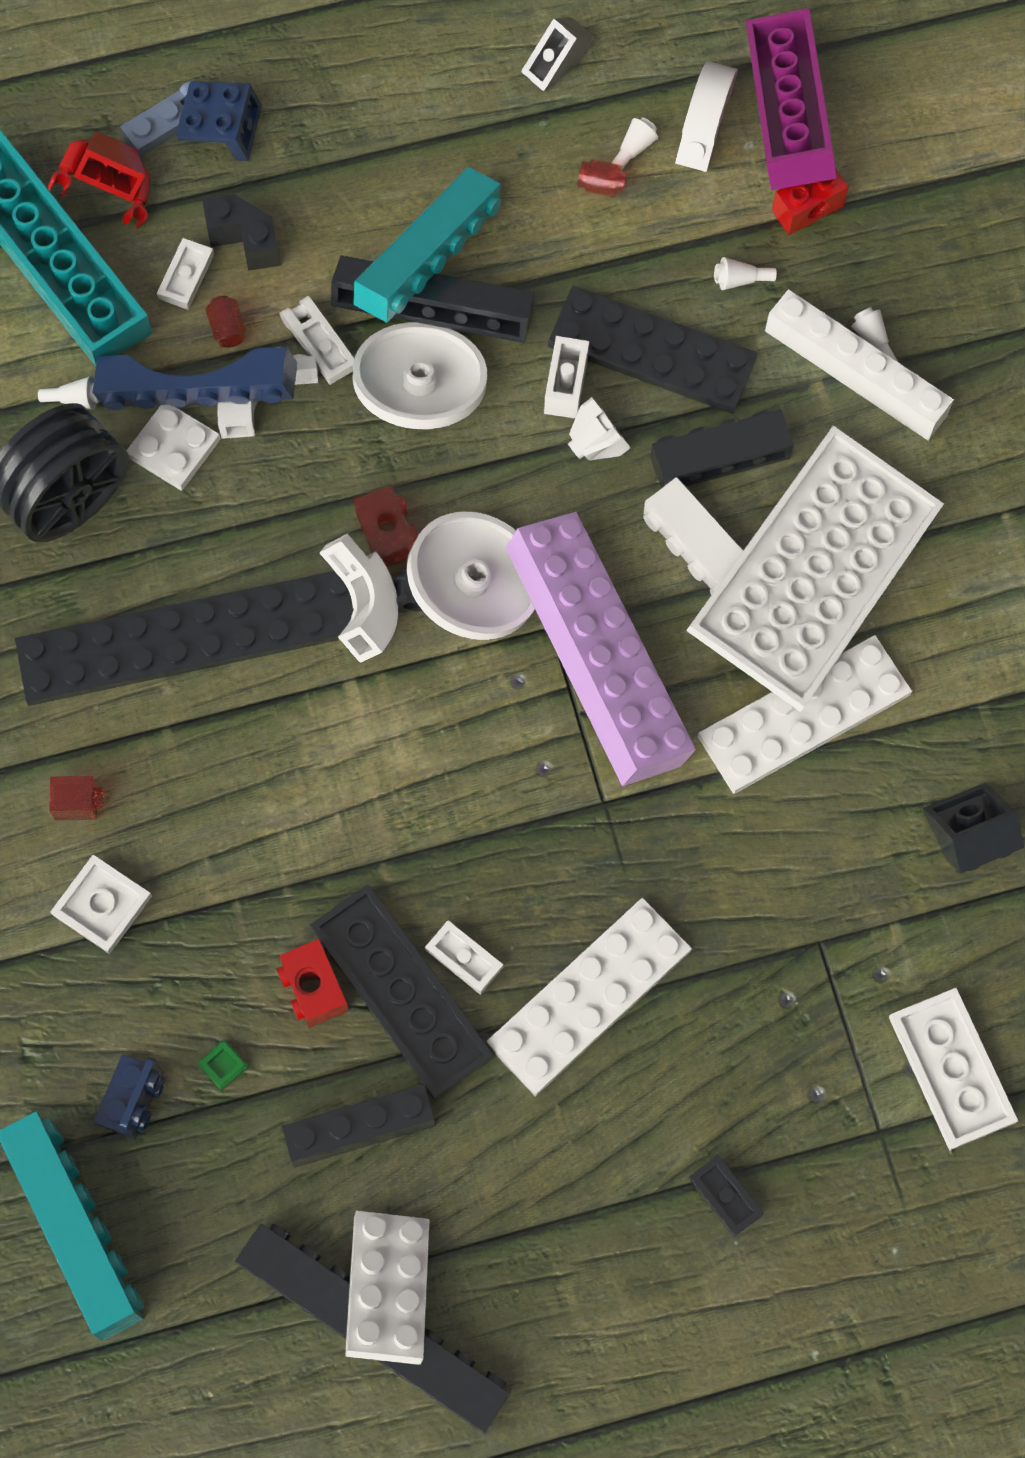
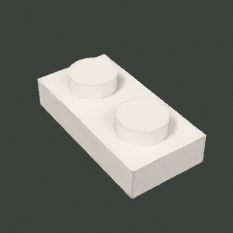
[157,238,214,310]
[425,920,503,995]

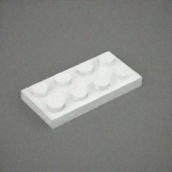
[889,988,1018,1151]
[345,1211,429,1365]

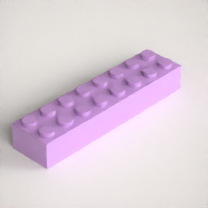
[505,512,696,787]

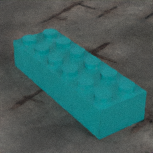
[0,1111,145,1341]

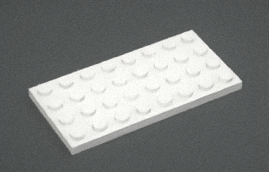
[686,426,944,712]

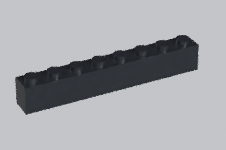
[235,1223,509,1434]

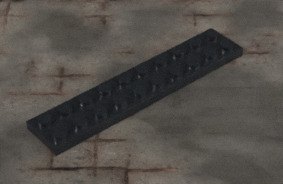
[15,571,354,706]

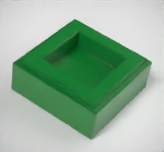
[197,1039,249,1091]

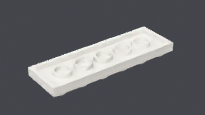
[698,635,912,794]
[486,898,692,1097]

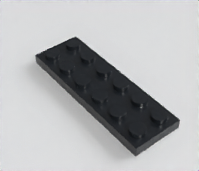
[548,285,758,414]
[309,884,494,1100]

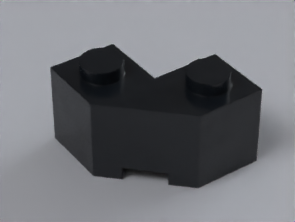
[202,194,281,271]

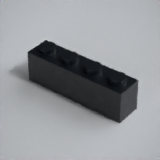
[650,410,794,488]
[282,1084,435,1168]

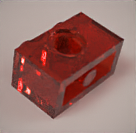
[353,485,418,568]

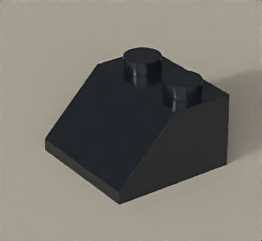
[923,783,1024,874]

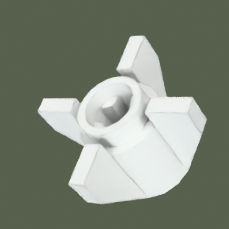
[568,397,631,461]

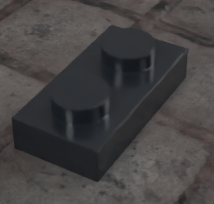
[688,1155,764,1238]

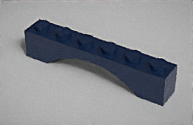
[92,347,298,410]

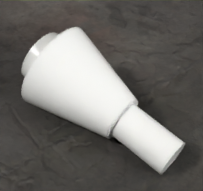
[609,117,658,174]
[714,257,777,290]
[851,307,898,362]
[38,376,100,410]

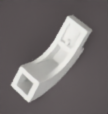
[675,61,738,171]
[217,354,318,439]
[320,534,398,663]

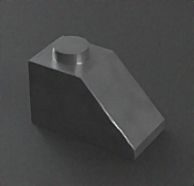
[521,17,594,91]

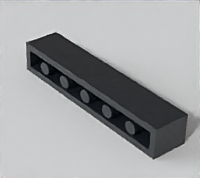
[331,255,535,343]

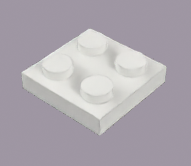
[126,405,221,491]
[51,855,152,954]

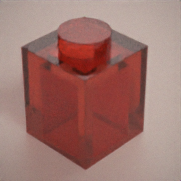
[49,776,104,820]

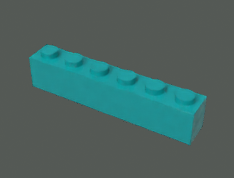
[354,167,502,323]

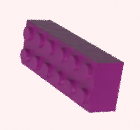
[745,8,837,190]

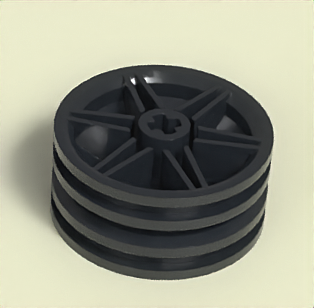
[0,403,129,543]

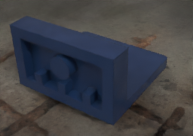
[176,81,262,161]
[93,1054,166,1140]

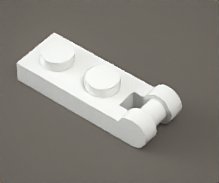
[280,296,354,385]

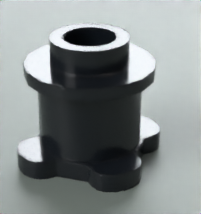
[393,571,423,613]

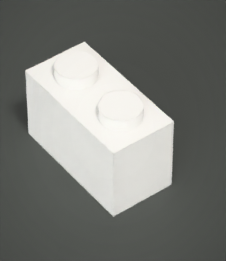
[544,336,589,418]

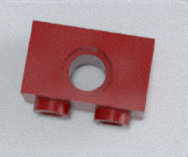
[772,168,849,235]
[276,939,349,1028]

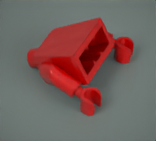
[48,132,151,229]

